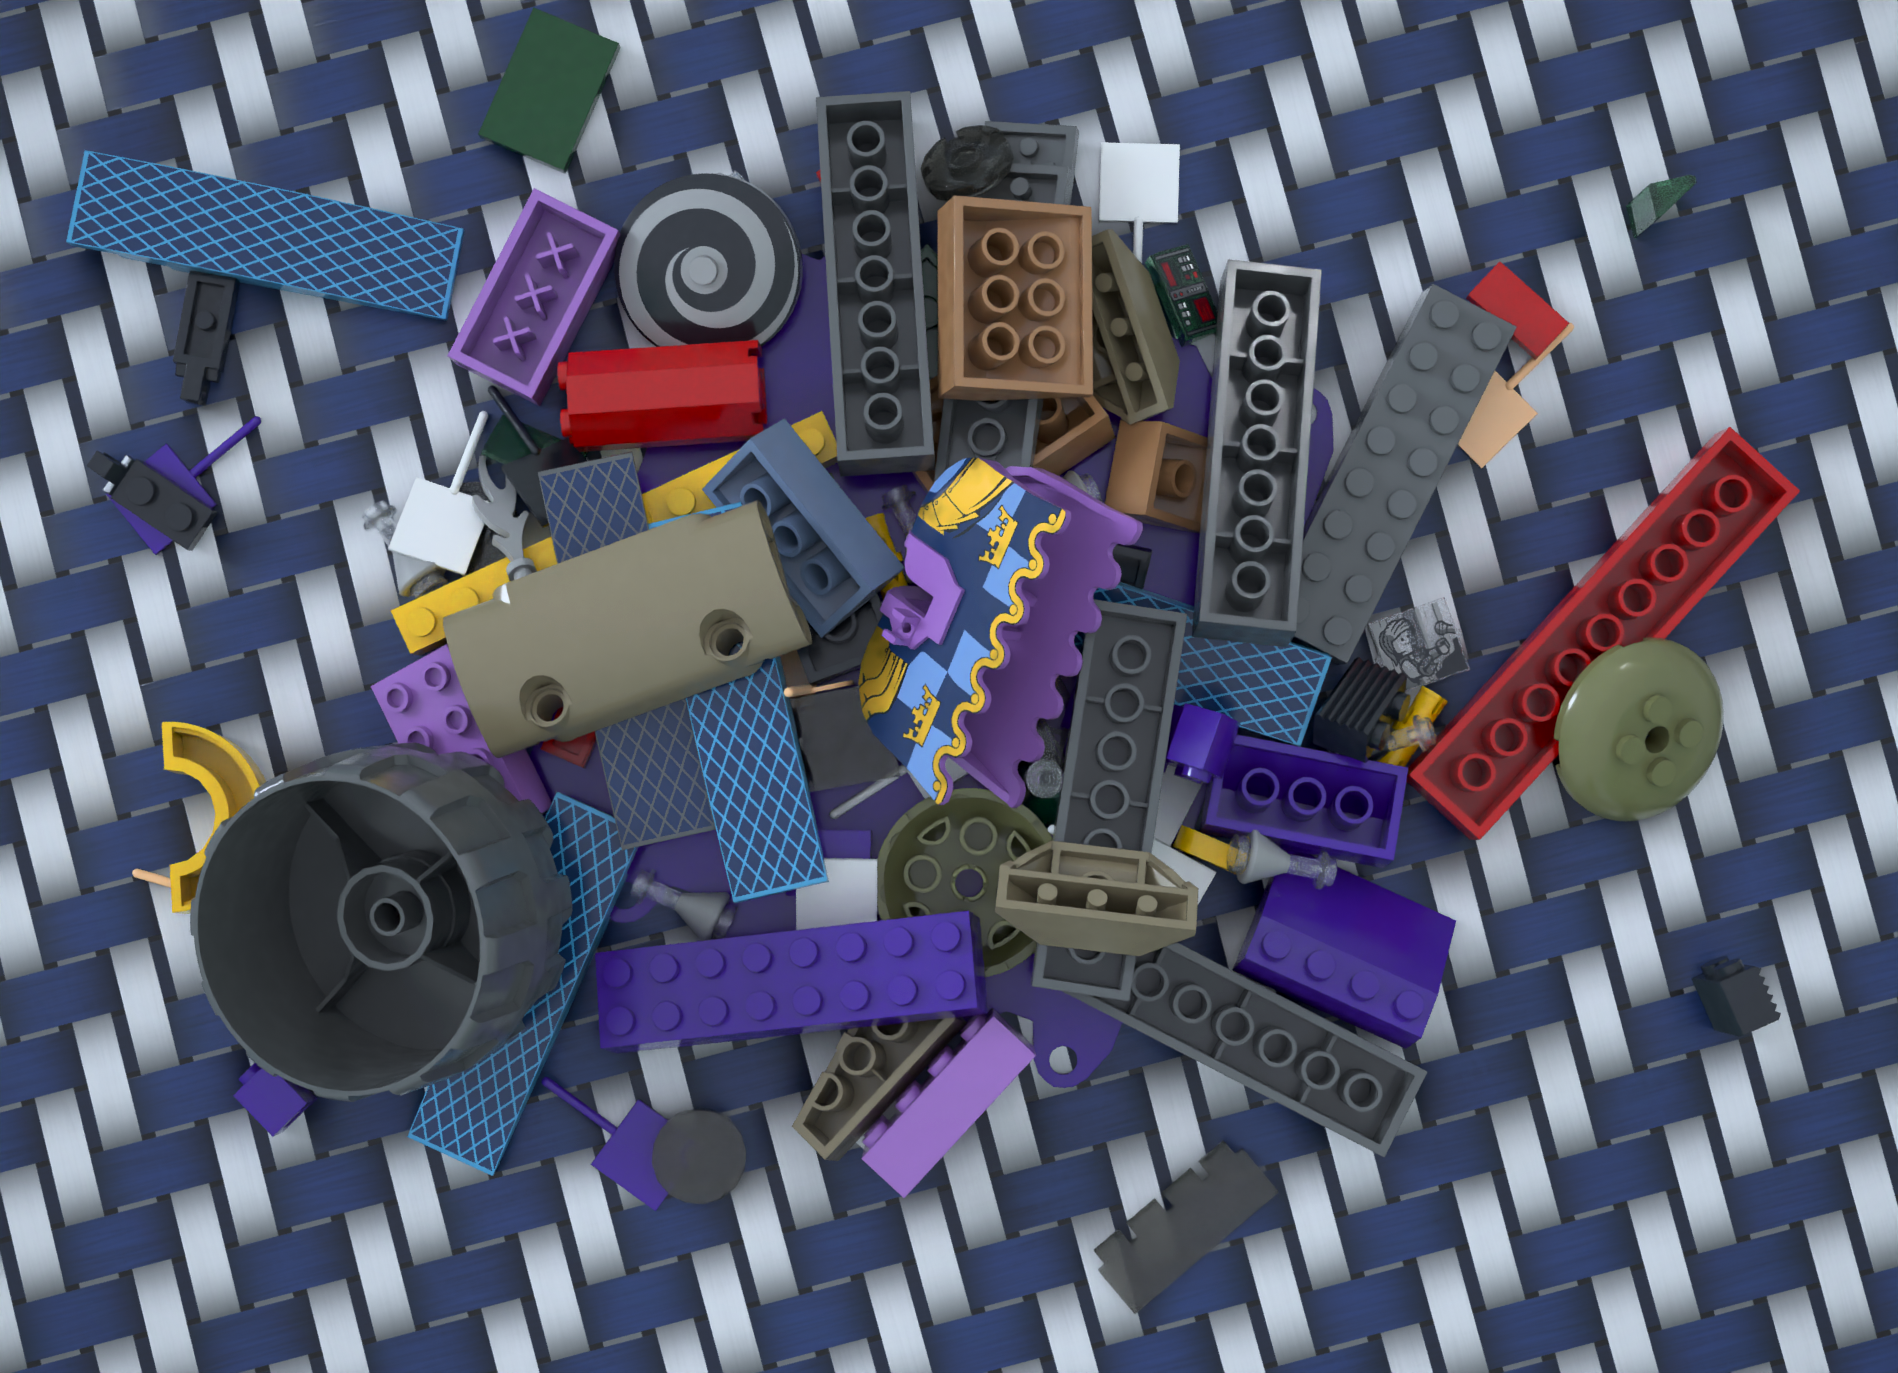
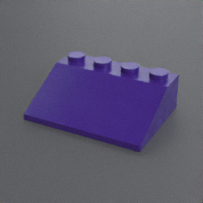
[1232,849,1456,1049]

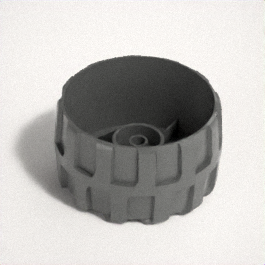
[190,743,573,1102]

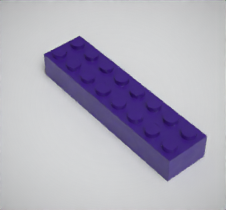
[595,911,988,1053]

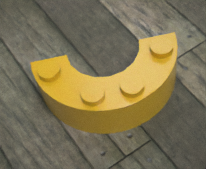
[162,722,266,914]

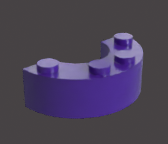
[1060,680,1241,784]

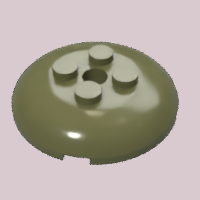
[1554,637,1724,821]
[877,788,1052,977]

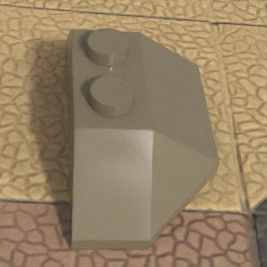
[1092,229,1180,425]
[995,841,1199,956]

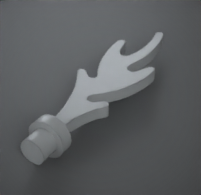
[472,455,537,581]

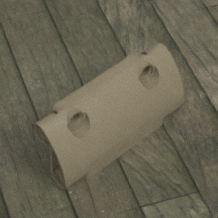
[443,500,812,758]

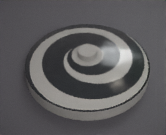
[614,173,803,347]

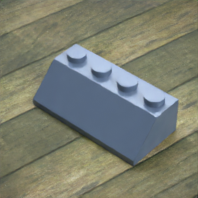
[702,418,905,638]

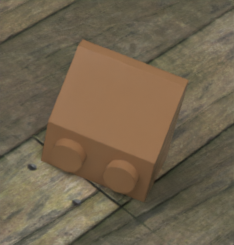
[1105,420,1208,534]

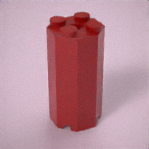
[557,340,768,452]

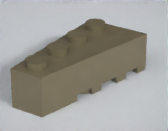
[792,1017,967,1161]

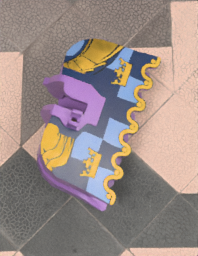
[858,458,1143,808]

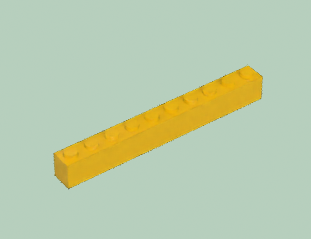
[391,411,838,656]

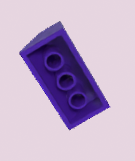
[1199,735,1409,868]

